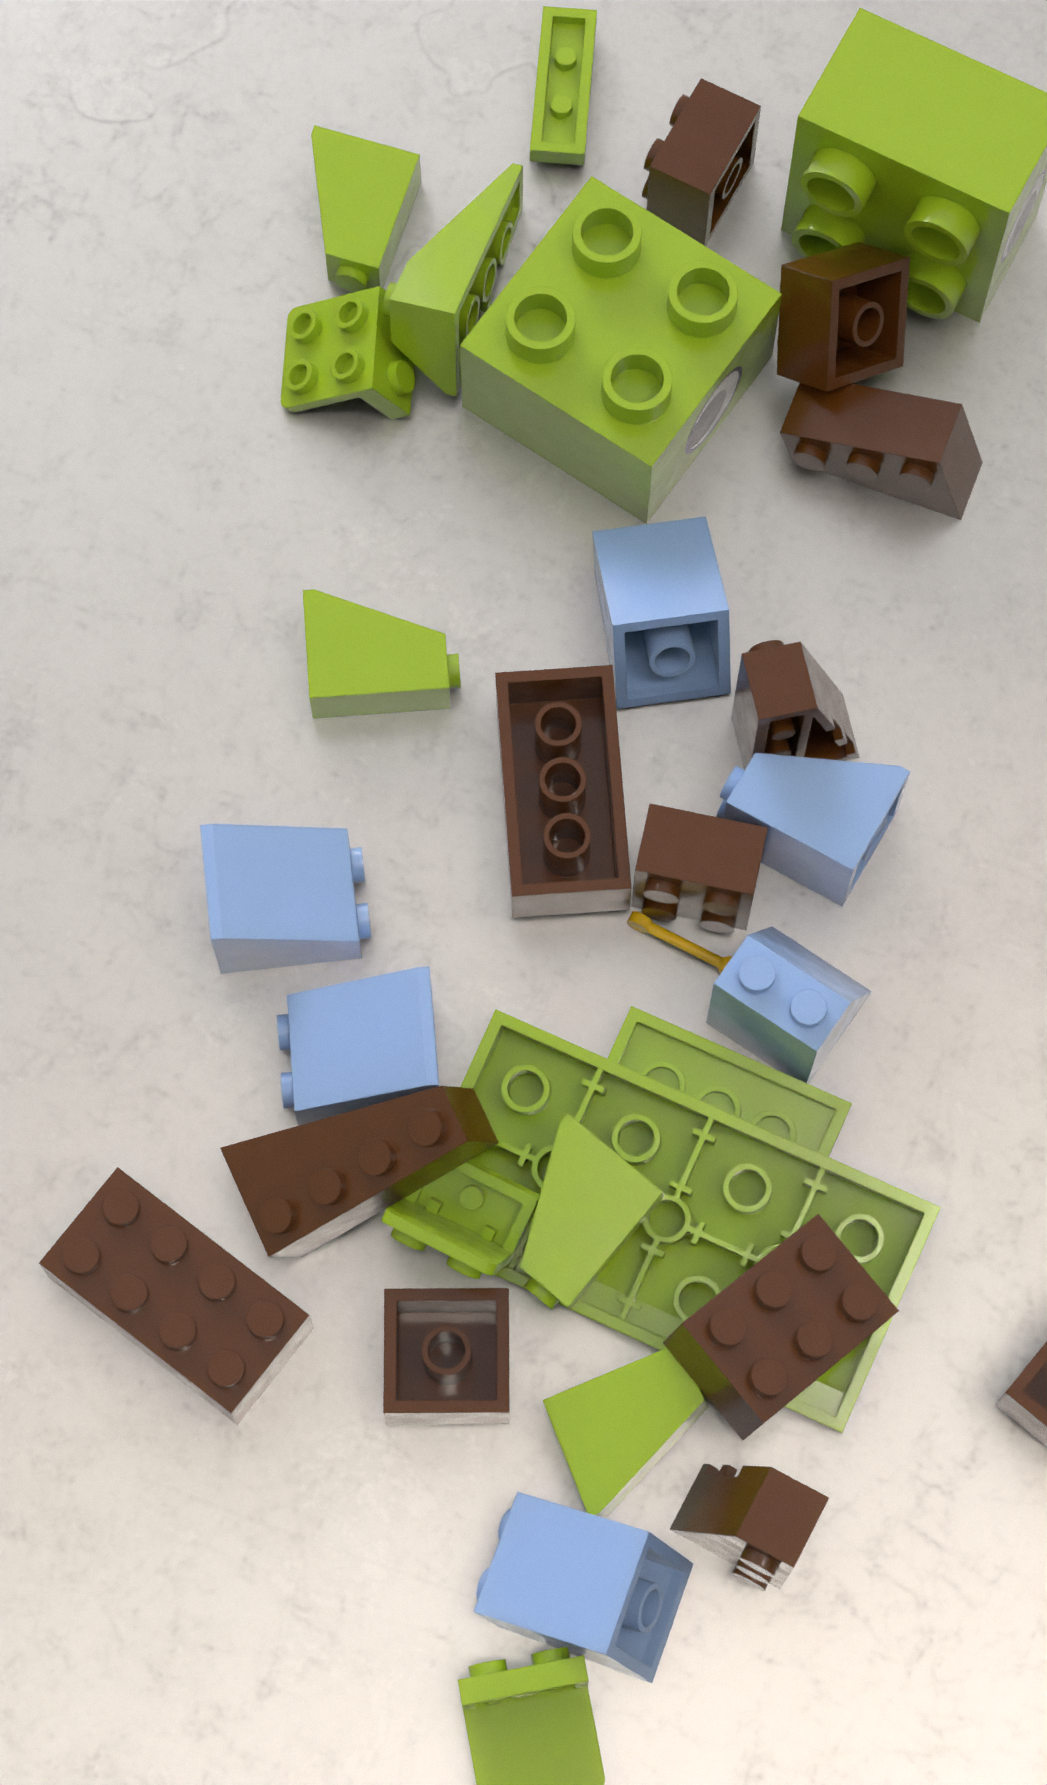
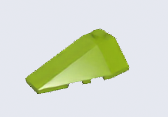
[383,163,523,396]

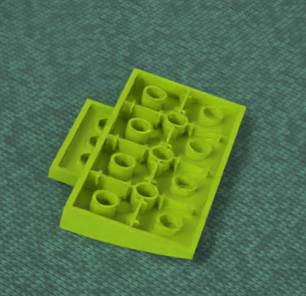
[460,1006,941,1433]

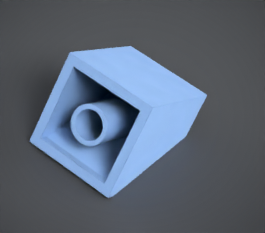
[592,516,731,709]
[716,753,910,907]
[200,824,371,974]
[706,926,871,1084]
[277,966,439,1126]
[474,1492,694,1683]

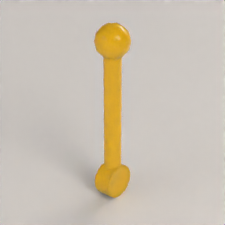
[627,911,733,974]

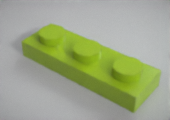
[530,6,597,165]

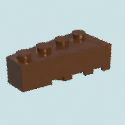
[220,1086,499,1257]

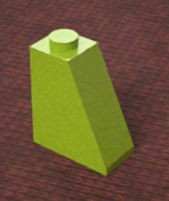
[311,125,421,292]
[303,589,461,719]
[520,1113,665,1309]
[543,1348,710,1518]

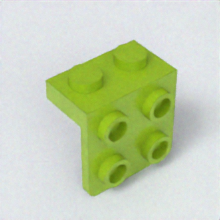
[280,286,415,420]
[381,1160,540,1279]
[457,1647,605,1785]

